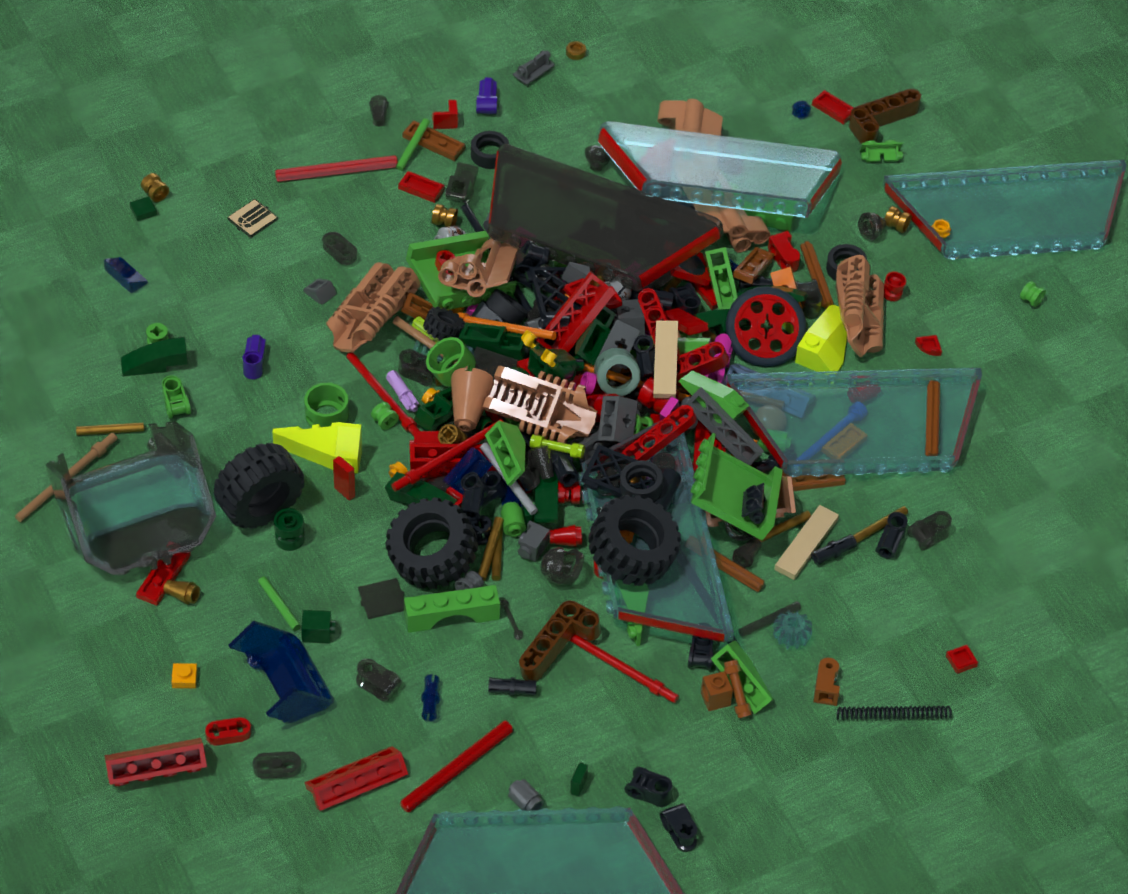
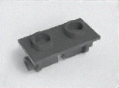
[512,50,555,85]

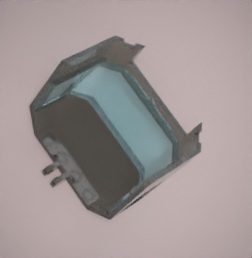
[46,421,216,576]

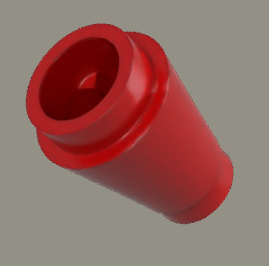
[550,524,582,547]

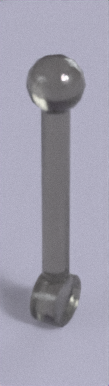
[500,599,523,640]

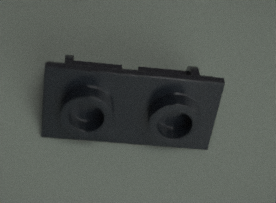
[742,483,766,524]

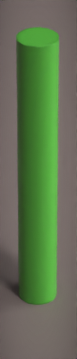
[396,118,430,171]
[258,576,301,631]

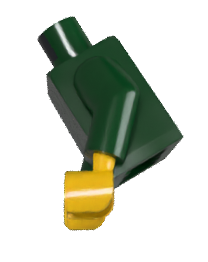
[521,330,584,383]

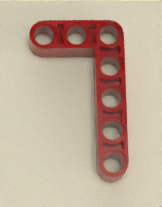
[638,288,729,386]

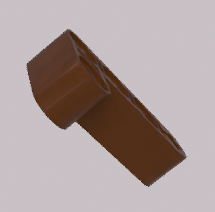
[849,89,921,144]
[519,600,601,681]

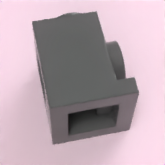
[518,521,550,562]

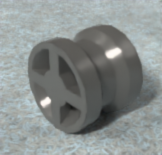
[455,571,484,590]

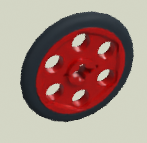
[725,287,807,367]

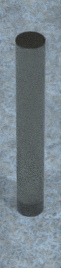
[738,601,801,637]

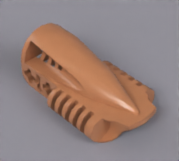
[836,255,884,357]
[326,262,420,352]
[482,366,598,443]

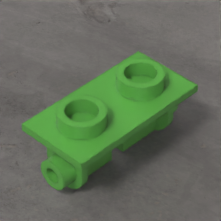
[859,140,903,162]

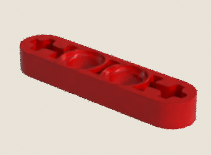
[622,405,697,466]

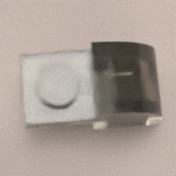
[445,162,479,204]

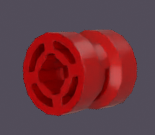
[884,272,906,301]
[558,481,580,504]

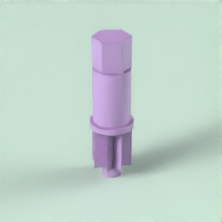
[386,370,419,412]

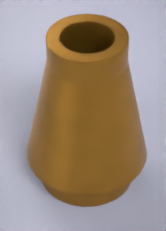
[164,580,200,604]

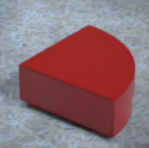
[915,335,942,356]

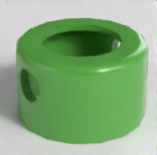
[426,337,476,387]
[304,383,349,427]

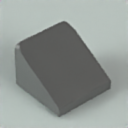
[562,262,590,283]
[303,278,336,304]

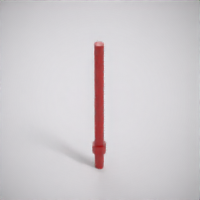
[347,352,420,436]
[391,419,504,492]
[559,631,679,703]

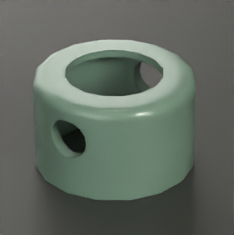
[594,348,640,397]

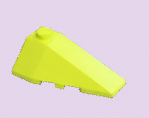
[795,304,847,379]
[272,422,362,473]

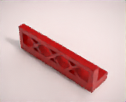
[536,272,616,352]
[304,746,408,811]

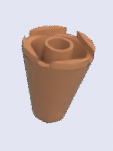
[451,368,494,432]

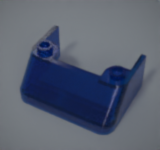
[228,620,334,723]

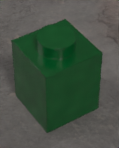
[301,610,336,644]

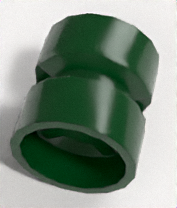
[274,508,305,551]

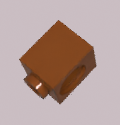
[701,671,733,712]

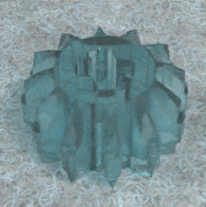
[773,609,812,649]

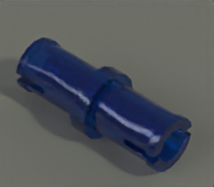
[421,674,440,721]

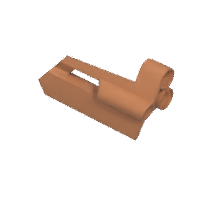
[657,99,723,195]
[673,161,770,253]
[438,239,522,297]

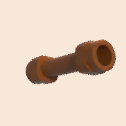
[724,659,752,718]

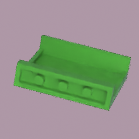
[406,231,517,310]
[690,433,783,540]

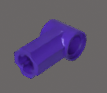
[476,77,497,114]
[243,335,266,379]

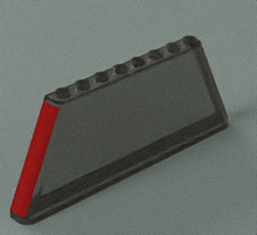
[488,144,723,291]

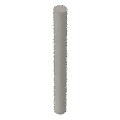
[480,442,538,515]

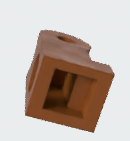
[813,658,840,706]

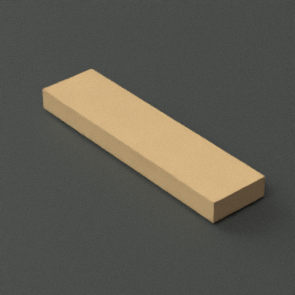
[653,320,678,398]
[774,505,839,580]

